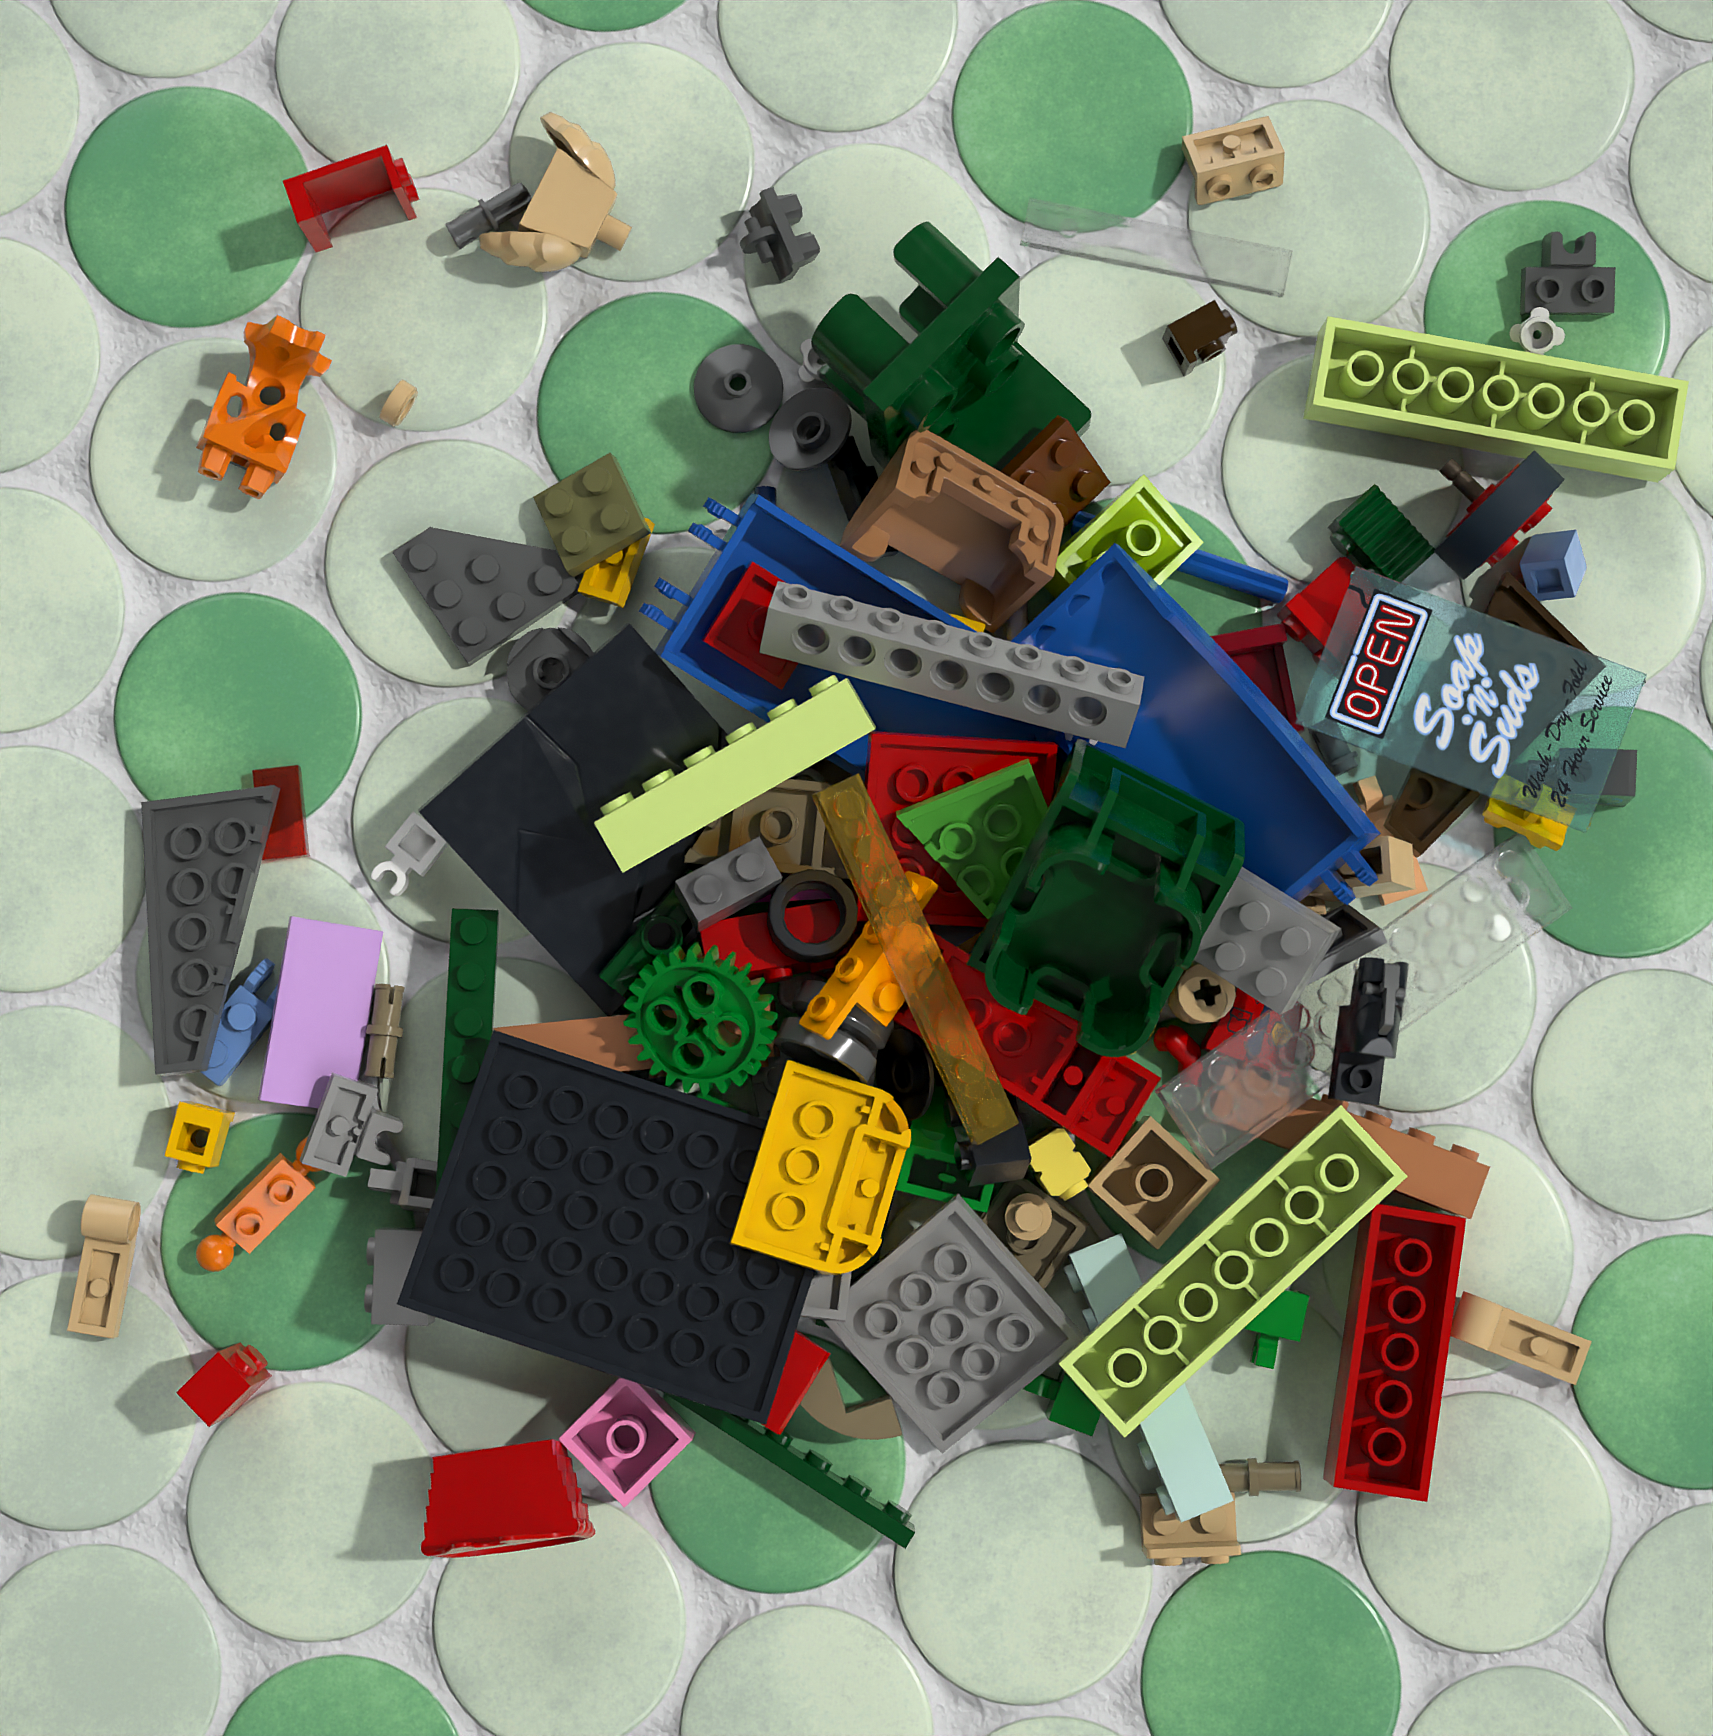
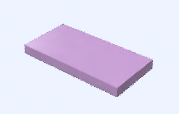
[258,916,383,1109]

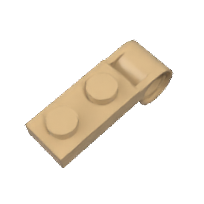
[67,1194,141,1339]
[1450,1291,1592,1385]

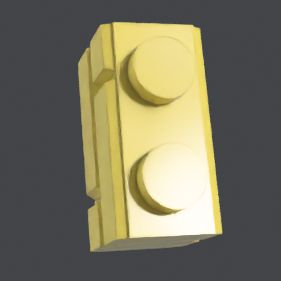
[1027,1126,1091,1201]

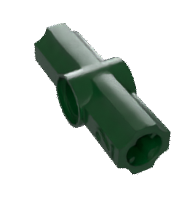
[598,868,694,1000]

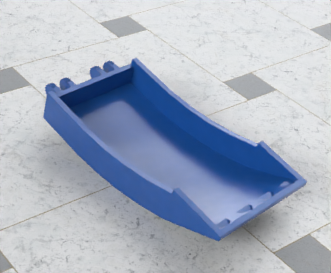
[639,494,1059,782]
[1010,543,1381,905]

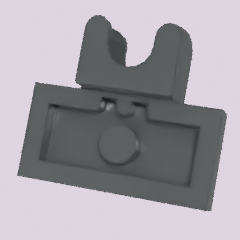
[1520,231,1616,315]

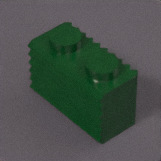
[1328,484,1435,593]

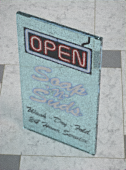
[1295,566,1647,833]

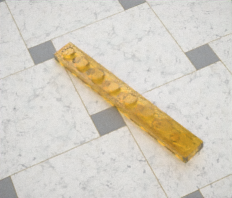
[812,773,1019,1145]

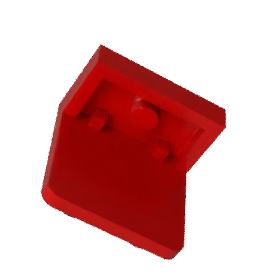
[1277,557,1376,681]

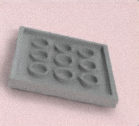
[823,1194,1083,1454]

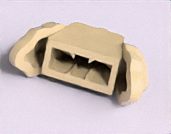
[479,112,632,272]

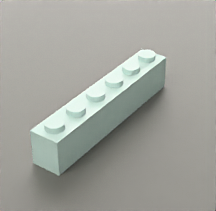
[1063,1233,1234,1523]

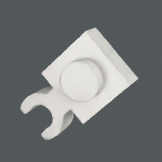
[371,811,449,897]

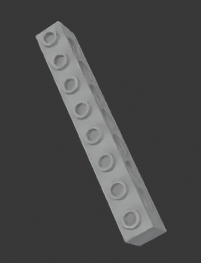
[759,581,1144,748]

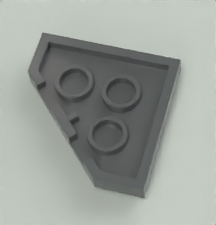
[392,527,580,666]

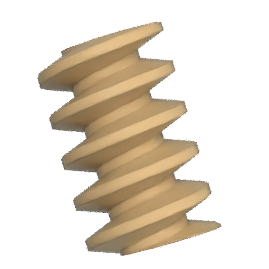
[1167,964,1236,1024]

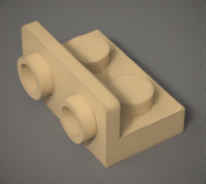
[1182,116,1285,205]
[1139,1492,1241,1566]

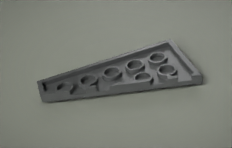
[141,785,280,1076]

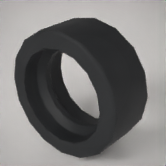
[767,869,858,963]

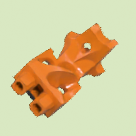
[196,315,332,499]

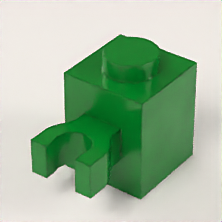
[1244,1289,1309,1369]
[1023,1368,1101,1437]

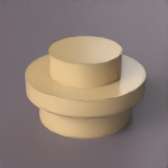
[1005,1193,1052,1240]

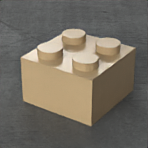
[1086,1116,1220,1250]

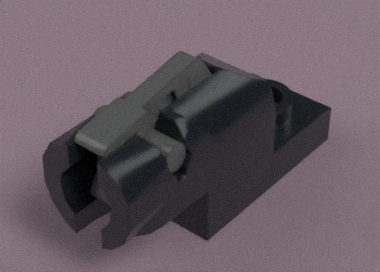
[1328,957,1409,1106]

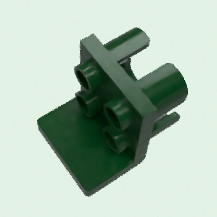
[811,221,1091,471]
[967,739,1245,1057]

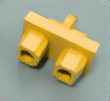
[1482,774,1576,851]

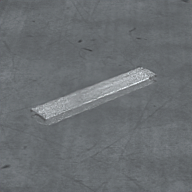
[1020,198,1293,298]

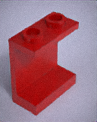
[283,145,420,253]

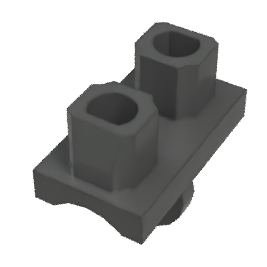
[740,187,820,283]

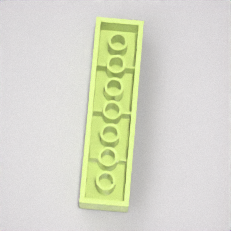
[1303,316,1689,483]
[1057,1105,1408,1438]

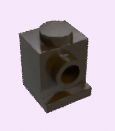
[1162,300,1238,376]

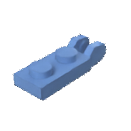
[201,958,278,1086]

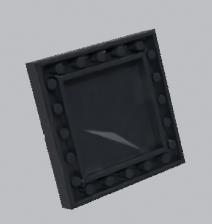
[418,623,729,1016]

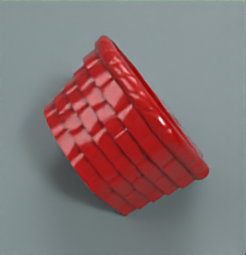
[421,1439,595,1558]

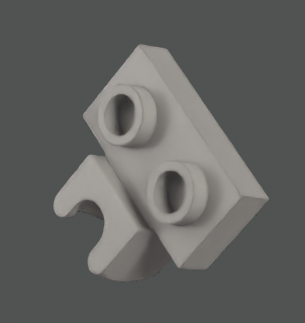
[300,1072,403,1177]

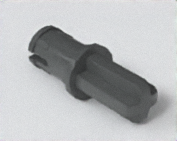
[445,183,532,249]

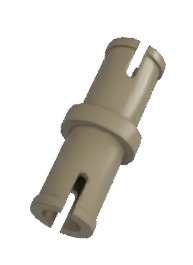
[364,984,405,1079]
[1219,1458,1301,1496]

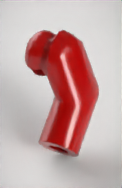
[1154,1025,1201,1087]

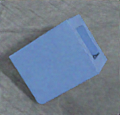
[1519,529,1587,601]

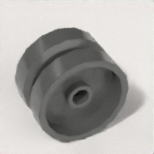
[774,980,894,1085]

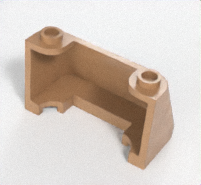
[840,430,1064,633]

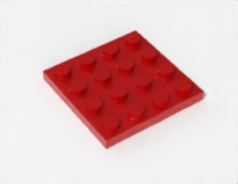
[855,731,1058,927]

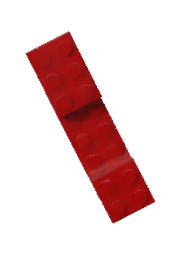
[820,883,1161,1159]

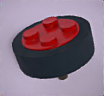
[1434,450,1565,580]

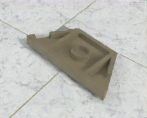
[685,779,858,880]

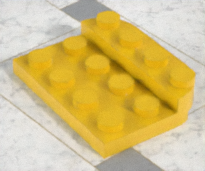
[730,1060,911,1275]

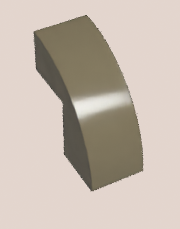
[800,1356,902,1440]

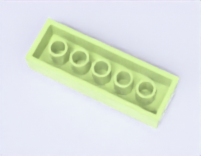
[594,675,876,873]

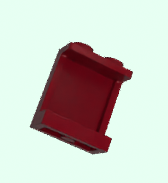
[1210,623,1305,735]

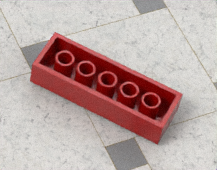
[1323,1204,1467,1502]

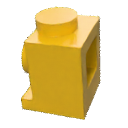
[164,1101,235,1174]

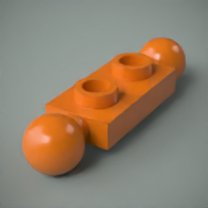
[196,1137,322,1272]

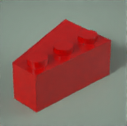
[696,900,848,995]

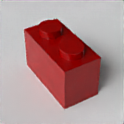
[176,1342,272,1427]

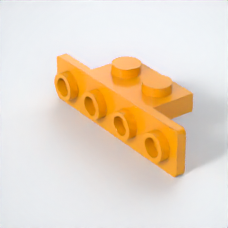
[799,871,941,1040]

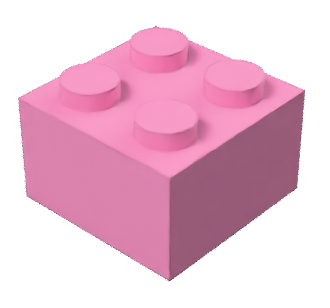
[559,1377,696,1508]

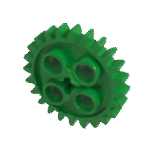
[624,943,778,1096]

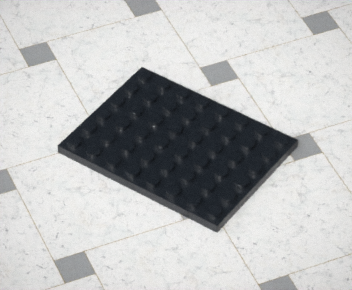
[397,1030,815,1425]

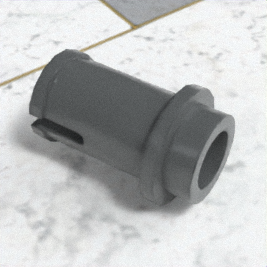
[1308,719,1358,777]

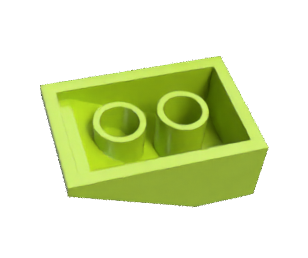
[1044,474,1204,599]

